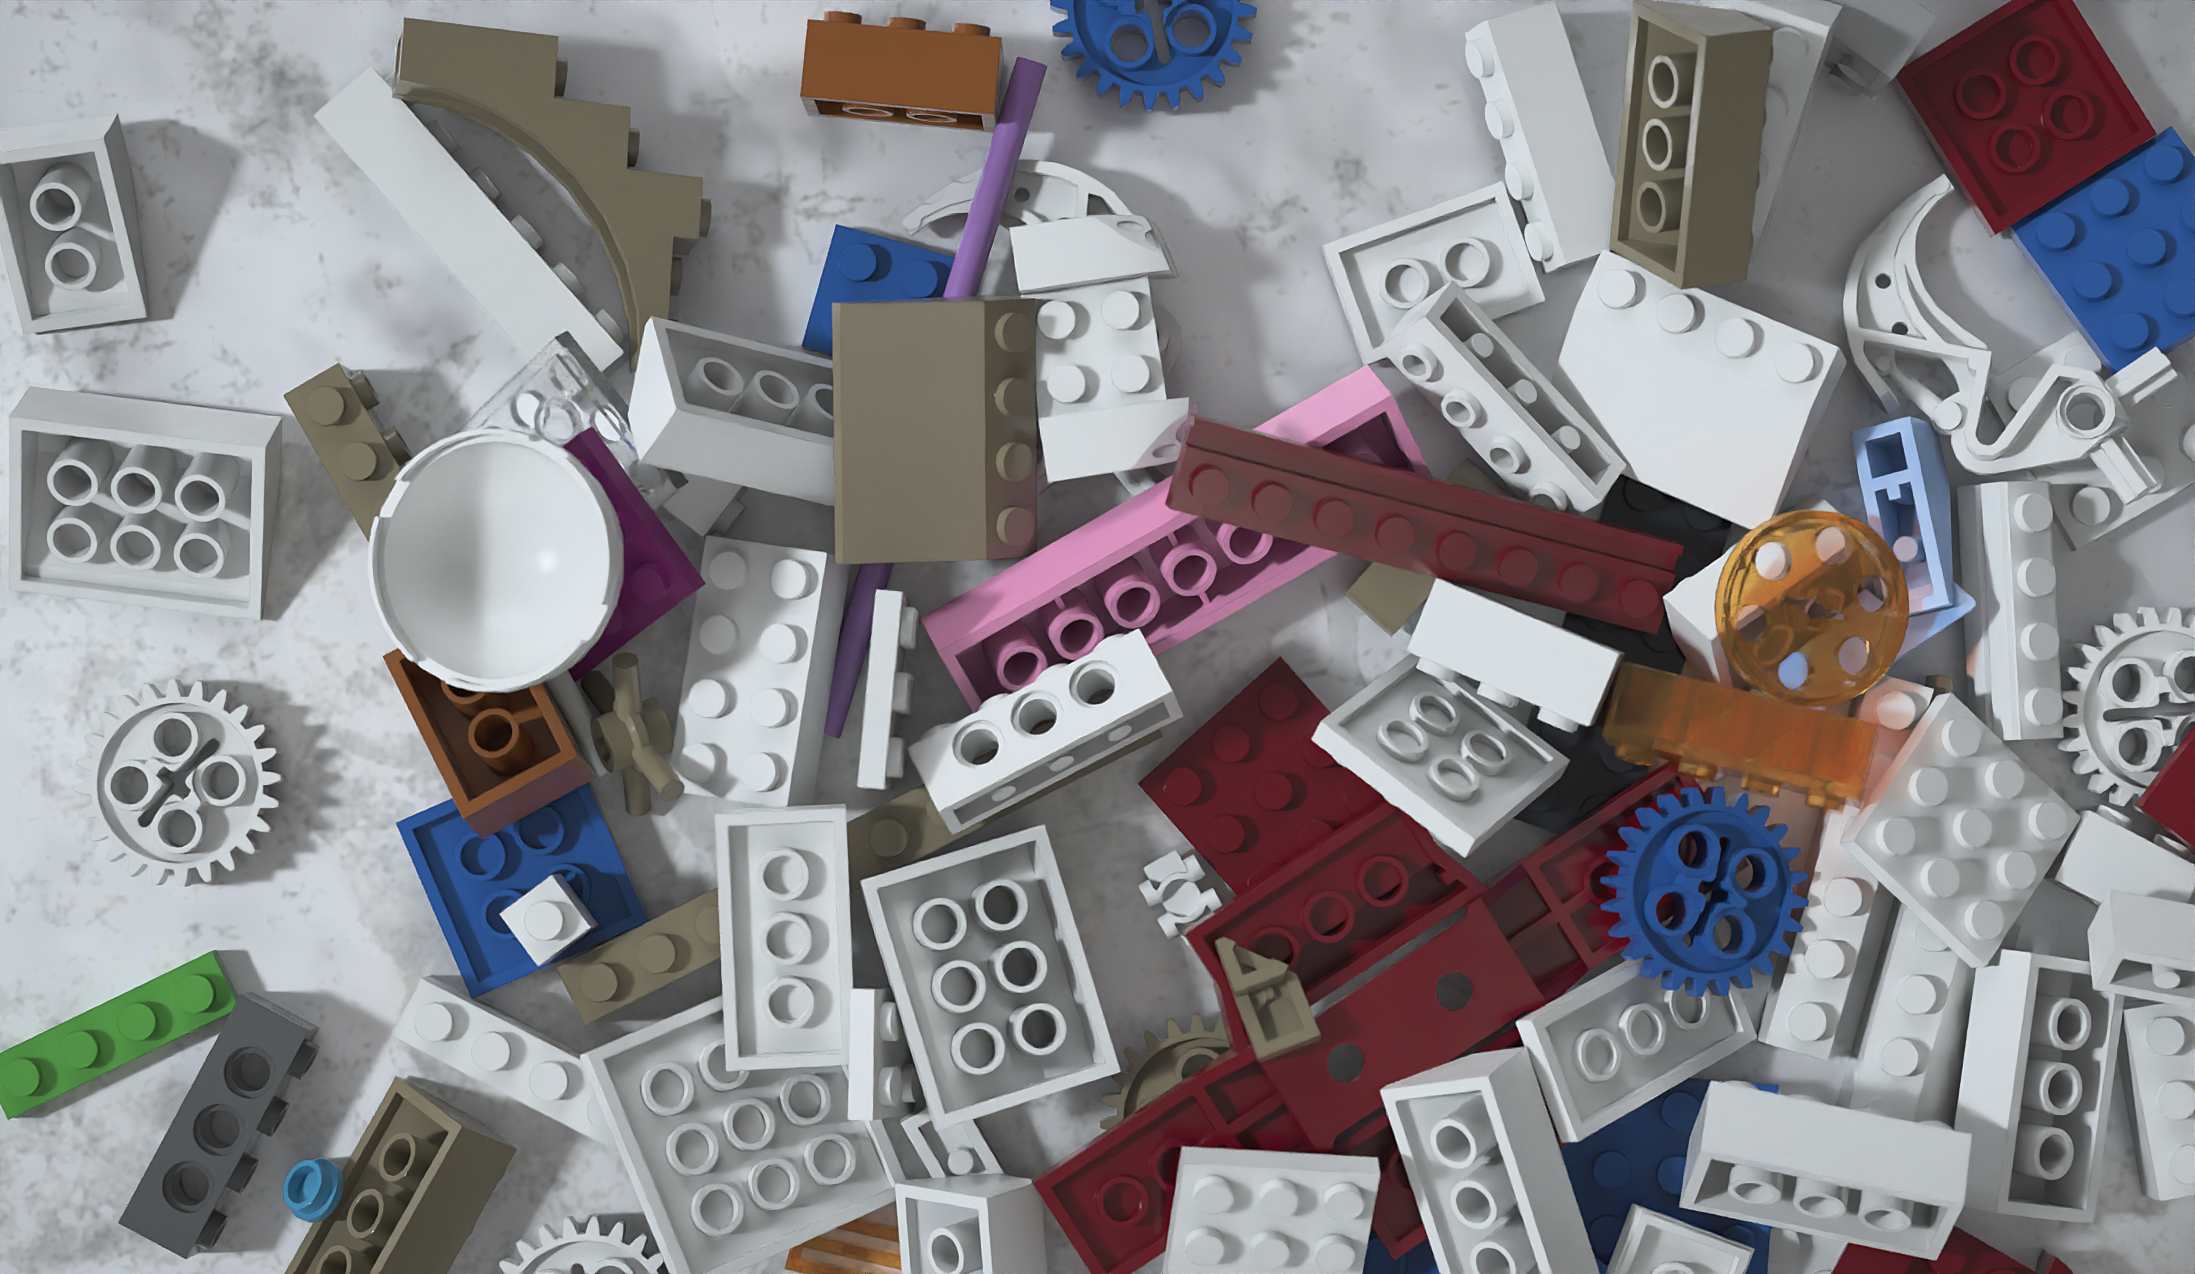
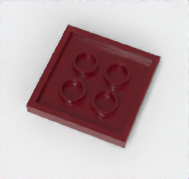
[1892,0,2157,238]
[1138,656,1385,895]

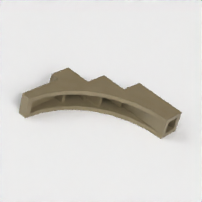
[392,17,712,374]

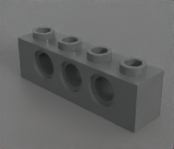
[118,992,320,1259]

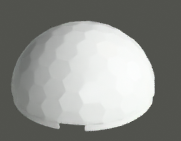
[368,429,624,692]

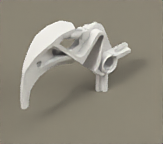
[900,159,1183,497]
[1843,174,2178,506]

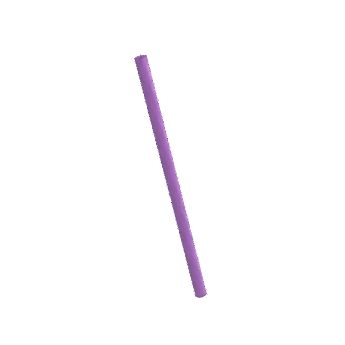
[824,57,1048,738]

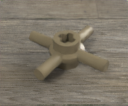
[581,652,684,816]

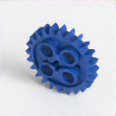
[1050,0,1257,114]
[1600,787,1809,997]

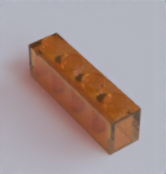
[1602,661,1880,815]

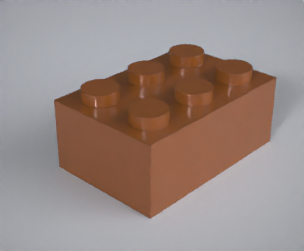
[800,11,1004,133]
[382,648,596,840]

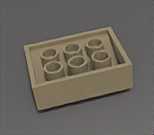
[832,295,1037,564]

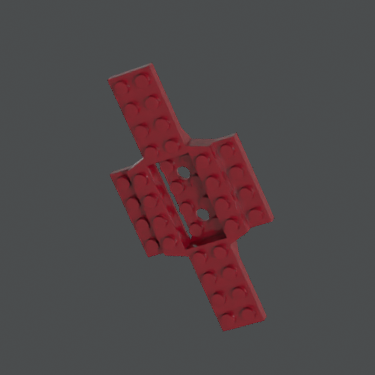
[1031,756,1749,1274]

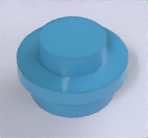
[283,1158,344,1223]

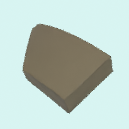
[1215,937,1321,1063]

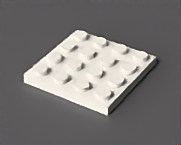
[579,995,906,1274]

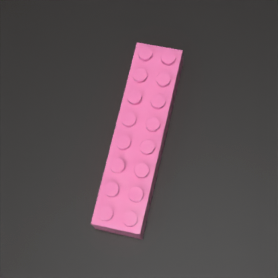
[920,364,1433,727]

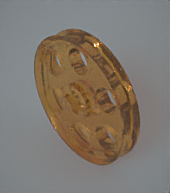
[1714,510,1909,707]

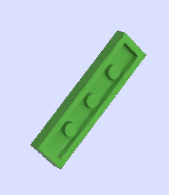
[0,950,239,1120]

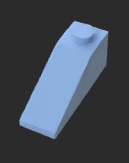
[1850,416,1953,620]

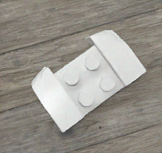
[1009,215,1199,482]

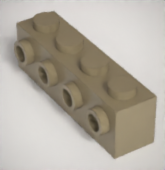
[283,363,413,543]

